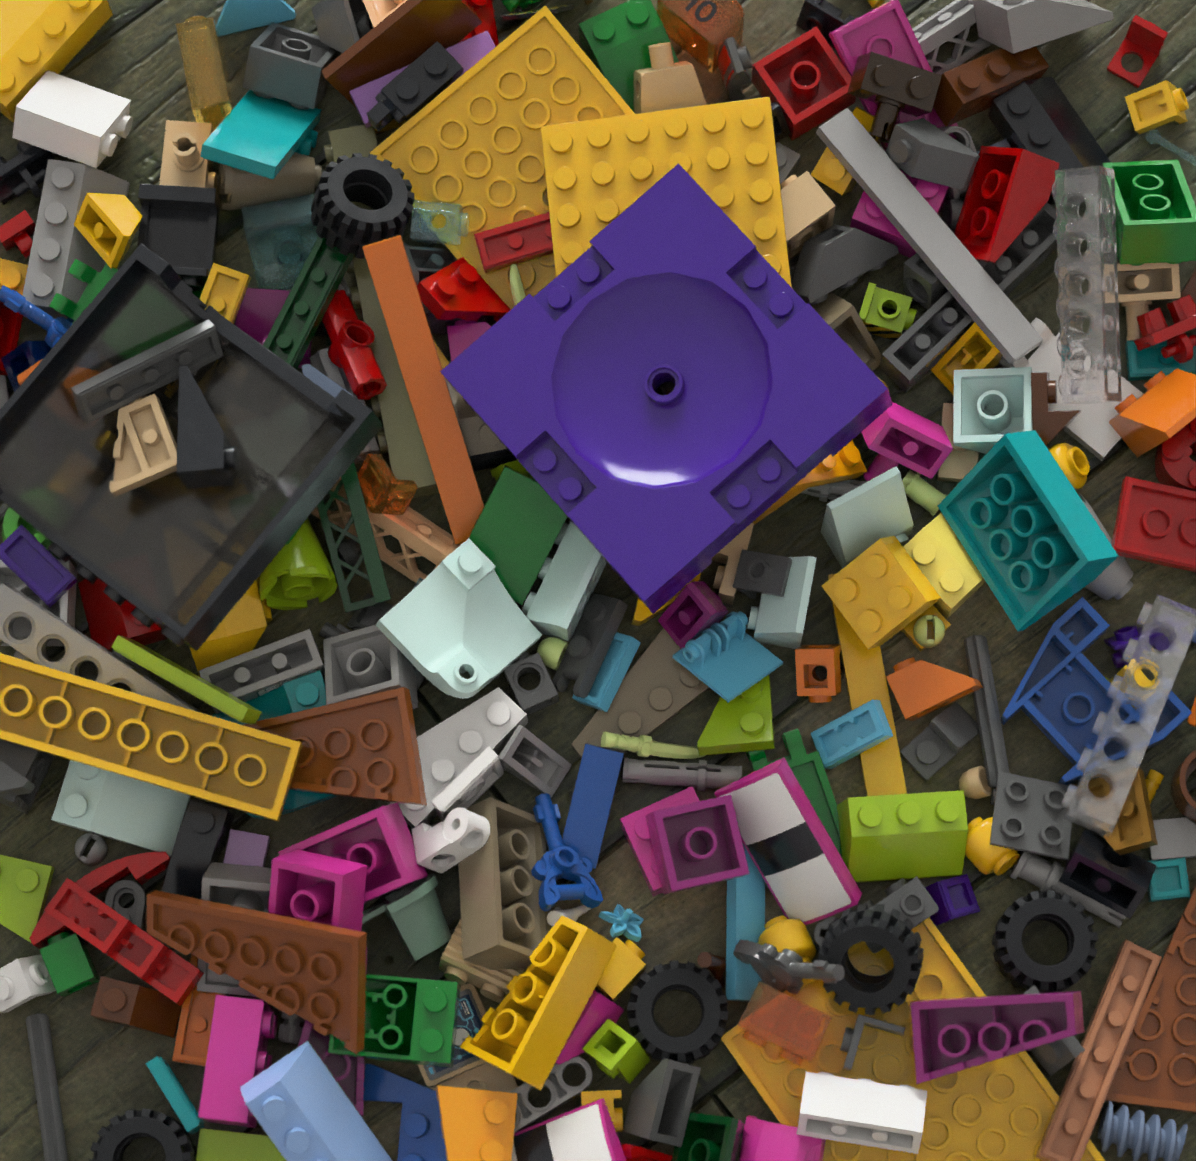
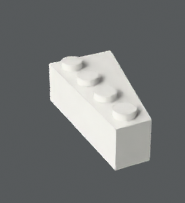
[385,687,528,829]

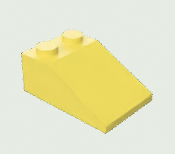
[903,513,986,618]

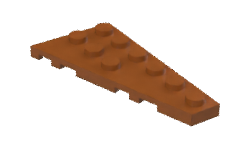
[243,687,427,806]
[1104,884,1196,1113]
[147,890,367,1054]

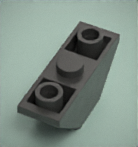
[791,225,899,305]

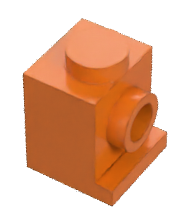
[795,644,841,703]

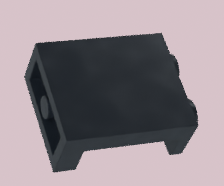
[137,184,221,292]

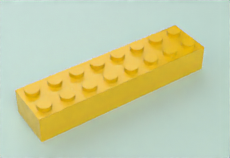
[0,653,302,822]

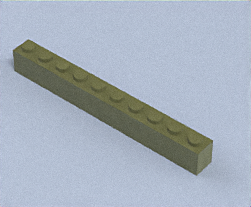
[324,125,439,501]

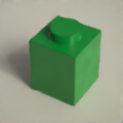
[39,931,100,997]

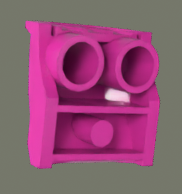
[739,1115,826,1161]

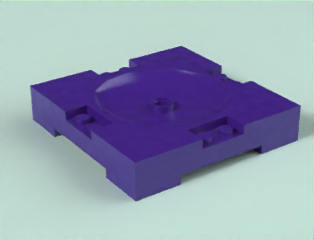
[440,163,892,614]

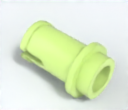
[902,470,947,516]

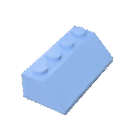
[240,1041,393,1161]

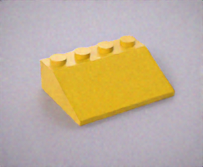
[0,0,113,123]

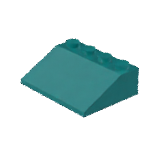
[938,430,1118,632]

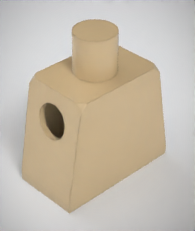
[634,42,707,114]

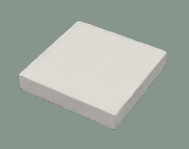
[431,746,504,821]

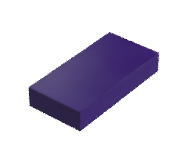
[0,524,78,608]

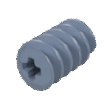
[1097,1100,1188,1161]

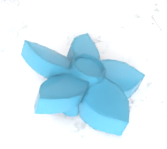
[598,904,644,942]

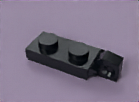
[367,41,464,132]

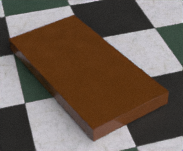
[321,0,482,107]

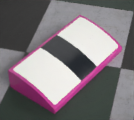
[714,757,862,925]
[511,1098,626,1161]

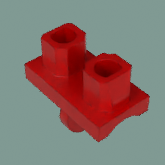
[1134,295,1196,363]

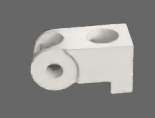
[411,807,490,874]

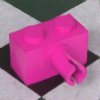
[861,402,953,481]

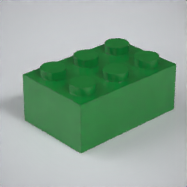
[1099,160,1196,266]

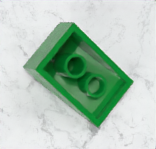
[579,0,679,112]

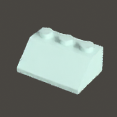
[522,521,607,642]

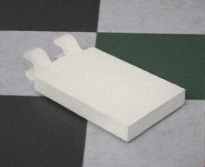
[999,318,1143,461]

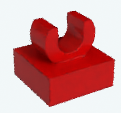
[0,210,35,259]

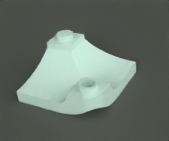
[376,538,542,698]

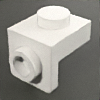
[0,955,56,1014]

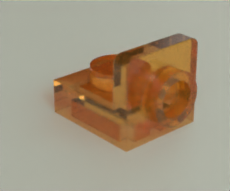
[357,453,418,515]

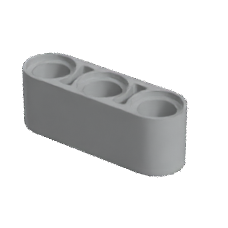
[509,1056,592,1133]

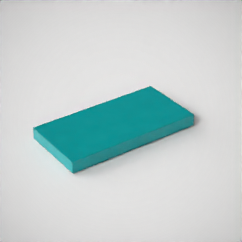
[200,90,321,179]

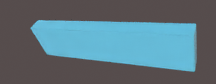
[726,844,765,1003]

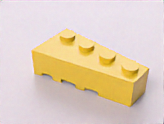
[460,916,617,1090]

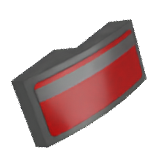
[717,36,754,102]

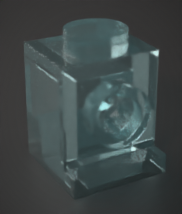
[410,200,469,245]

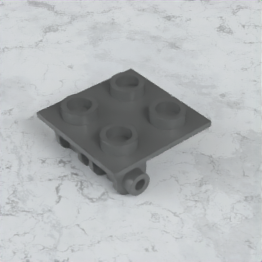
[990,771,1076,860]

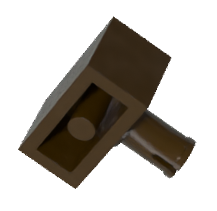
[847,52,942,143]

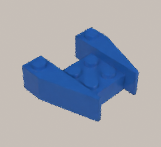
[1001,597,1192,785]

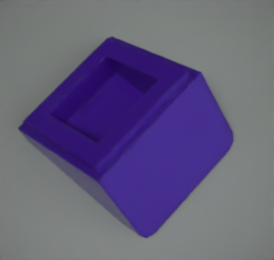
[925,874,980,926]

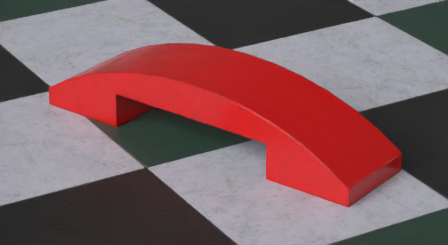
[29,852,171,949]

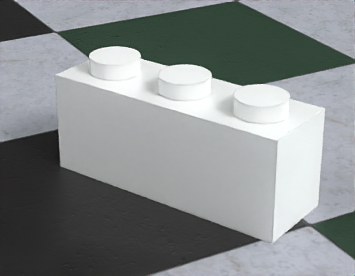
[797,1072,927,1154]

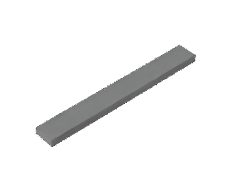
[816,108,1043,365]

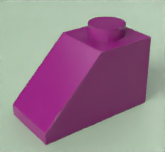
[658,581,729,649]

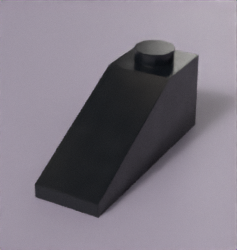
[177,365,239,489]
[162,797,234,899]

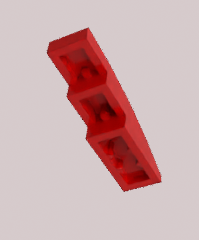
[44,878,204,1006]

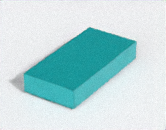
[146,1056,205,1135]

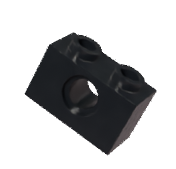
[1059,828,1156,919]

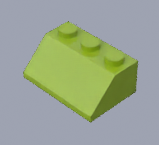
[837,790,968,883]

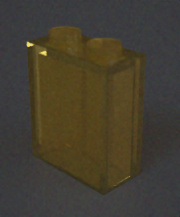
[176,16,234,130]

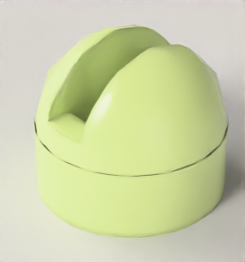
[913,615,945,648]
[537,637,569,671]

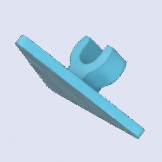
[215,0,296,36]

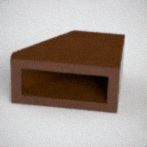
[90,976,182,1038]

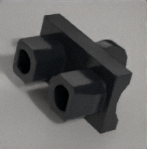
[0,141,55,205]

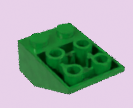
[328,974,461,1068]

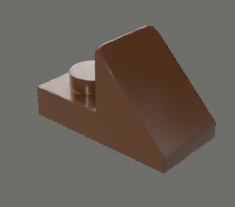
[1031,372,1081,447]

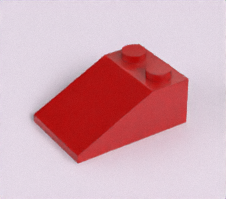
[954,146,1060,263]

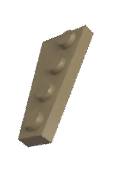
[571,628,711,759]

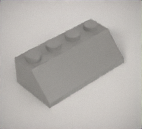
[22,159,130,319]

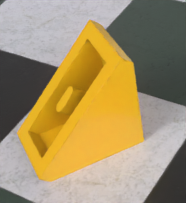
[931,322,1002,395]

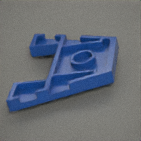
[363,1064,447,1161]

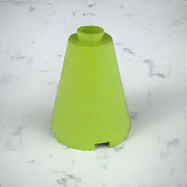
[259,517,338,610]

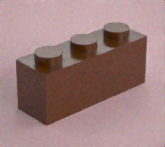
[933,46,1049,127]

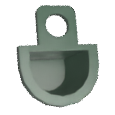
[362,874,452,961]

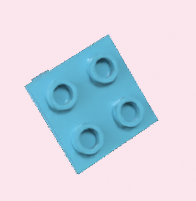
[672,611,783,702]

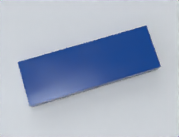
[562,743,624,869]

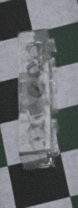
[1052,166,1122,404]
[1061,594,1196,837]

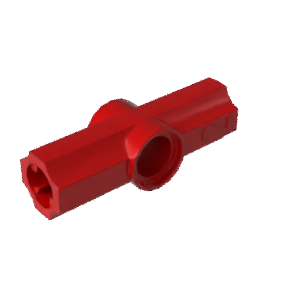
[322,290,387,400]

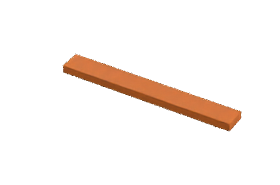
[362,235,485,545]

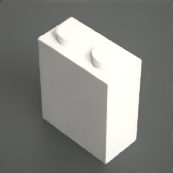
[12,71,133,168]

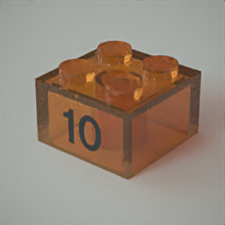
[657,0,745,74]

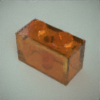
[738,981,832,1066]

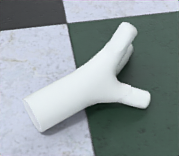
[547,905,592,926]

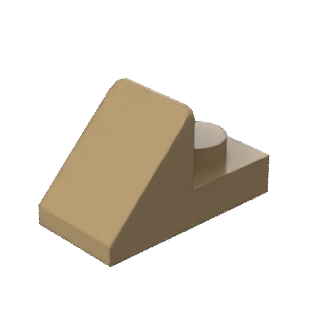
[711,523,754,605]

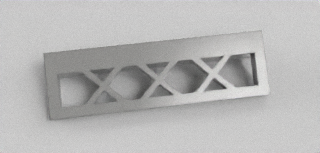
[912,0,992,75]

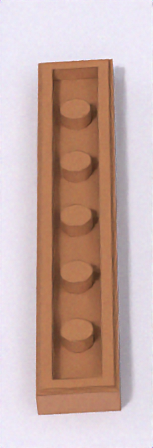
[1035,940,1162,1161]

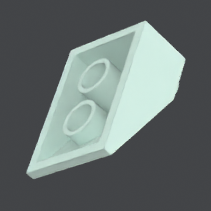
[821,466,914,569]
[51,760,191,856]

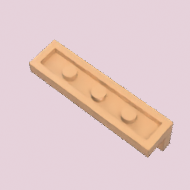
[311,473,462,585]

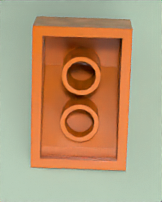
[1109,369,1196,458]

